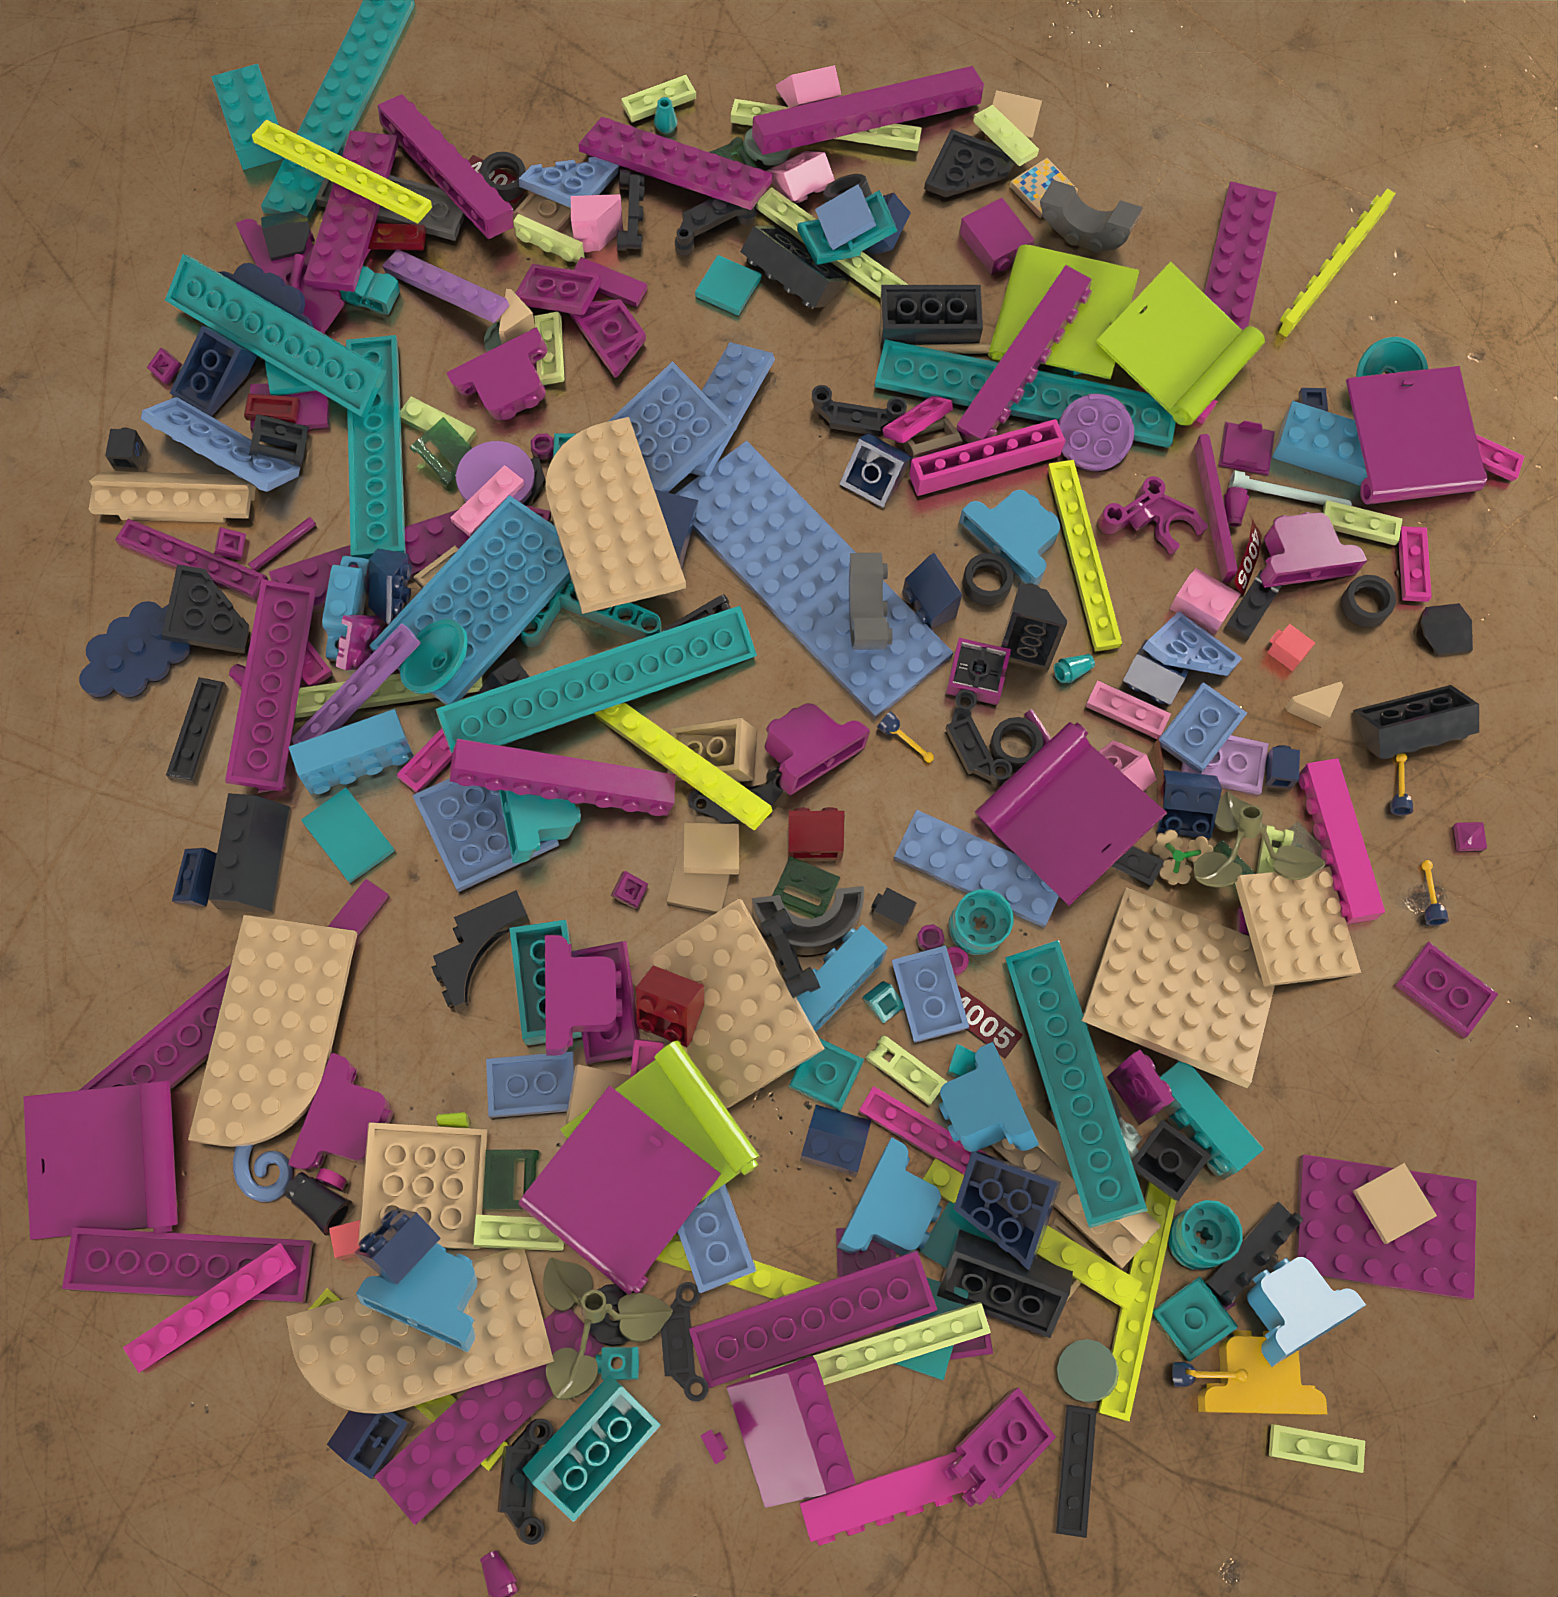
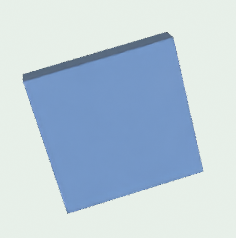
[815,185,876,250]

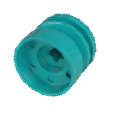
[948,889,1014,955]
[1168,1200,1243,1271]

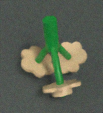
[1152,829,1214,885]

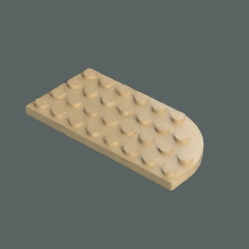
[546,417,686,614]
[188,915,357,1147]
[286,1249,554,1414]

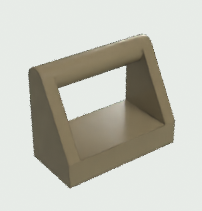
[902,417,962,464]

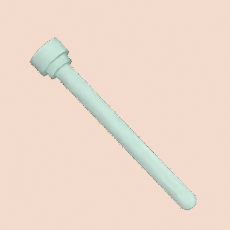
[1229,470,1352,506]

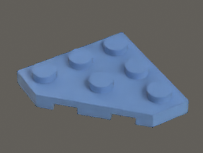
[519,157,619,208]
[1143,612,1242,676]

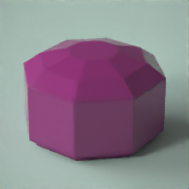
[530,433,554,460]
[917,924,945,951]

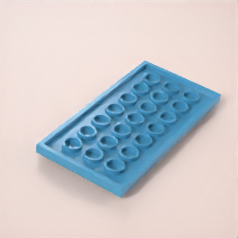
[370,495,571,705]

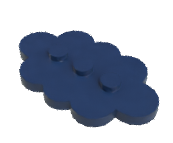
[218,263,314,328]
[79,601,191,697]

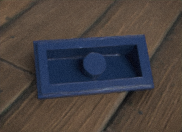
[172,848,217,906]

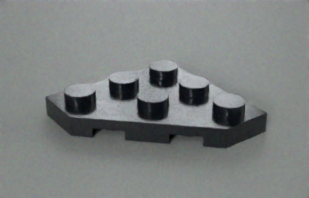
[924,129,1015,197]
[162,564,249,654]

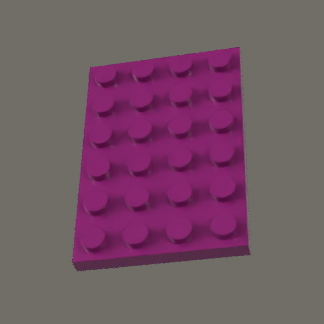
[1295,1154,1477,1300]

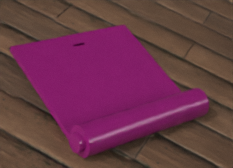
[1346,366,1487,505]
[974,722,1167,906]
[23,1081,178,1240]
[518,1085,721,1295]

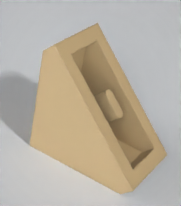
[499,289,535,344]
[1285,682,1343,727]

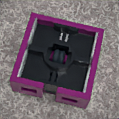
[946,638,1011,705]

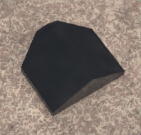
[261,210,310,261]
[1420,603,1473,656]

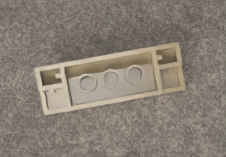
[89,471,256,523]
[991,1104,1161,1268]

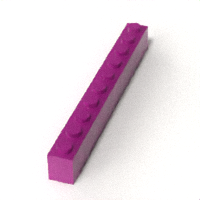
[752,66,984,155]

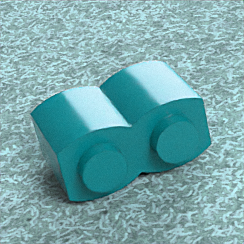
[340,266,400,315]

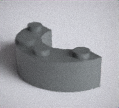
[1040,180,1143,253]
[849,553,892,650]
[752,886,864,955]

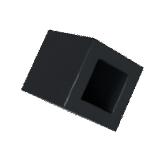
[105,427,144,470]
[871,887,917,933]

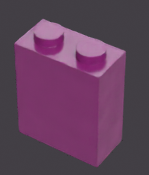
[959,198,1035,275]

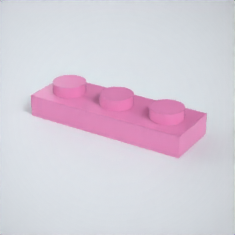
[450,465,525,537]
[1085,680,1171,739]

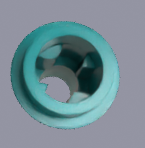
[654,97,677,133]
[1054,654,1095,683]

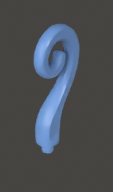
[233,1144,293,1202]

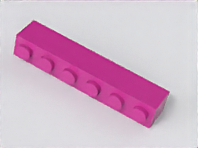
[909,419,1065,496]
[1299,758,1385,925]
[799,1451,976,1546]

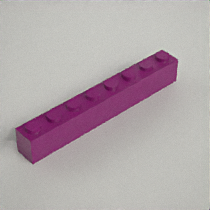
[378,94,514,239]
[956,265,1092,443]
[449,739,675,816]

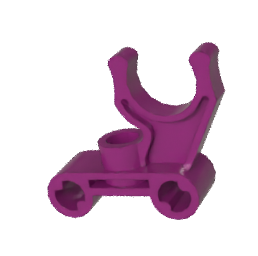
[1097,476,1208,554]

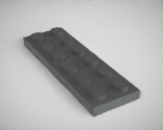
[316,175,466,241]

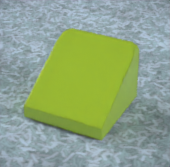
[436,1112,470,1128]

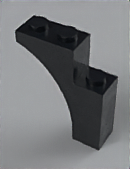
[431,890,530,1013]

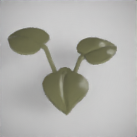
[1194,791,1325,887]
[543,1257,672,1400]

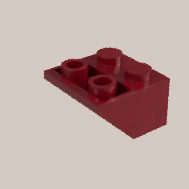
[787,807,845,860]
[636,965,704,1047]

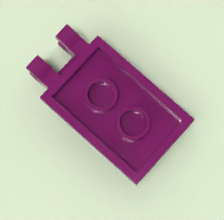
[943,1387,1056,1507]

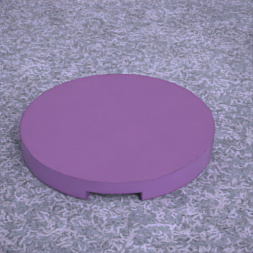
[1058,394,1134,471]
[456,441,535,504]

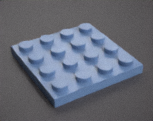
[608,361,737,493]
[412,778,559,892]

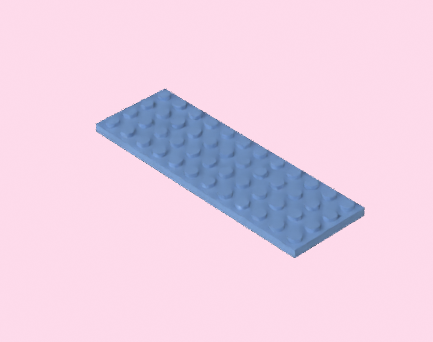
[676,440,954,720]

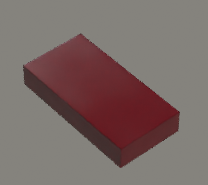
[244,394,301,424]

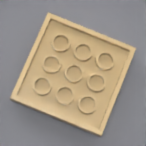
[1235,867,1361,987]
[358,1123,487,1250]

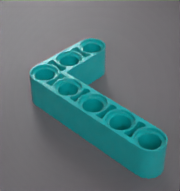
[520,577,662,647]

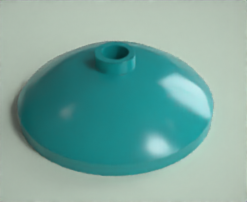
[1356,337,1428,387]
[400,619,467,694]

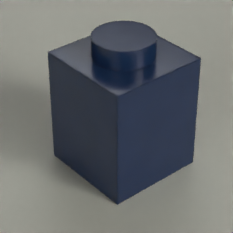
[1264,745,1300,789]

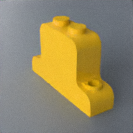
[1198,1330,1327,1415]

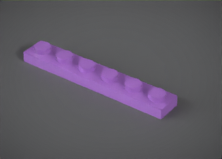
[382,250,510,323]
[291,623,421,745]

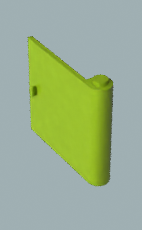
[988,245,1140,379]
[1095,262,1265,426]
[560,1041,760,1202]

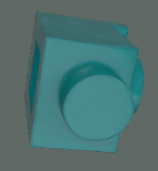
[596,1347,640,1380]

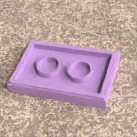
[1181,735,1269,796]

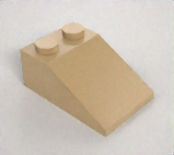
[668,718,757,782]

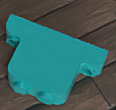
[499,790,581,863]

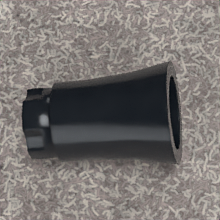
[284,1172,353,1236]

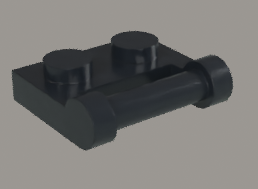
[249,414,308,467]

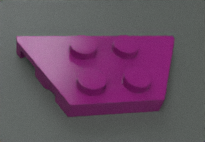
[569,299,646,378]
[336,615,389,670]

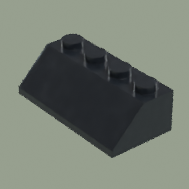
[740,226,850,309]
[880,285,983,345]
[1000,583,1068,670]
[1353,685,1479,759]
[209,793,291,913]
[937,1229,1073,1338]

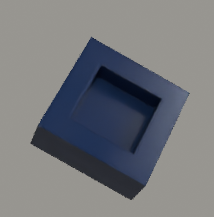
[1298,388,1328,411]

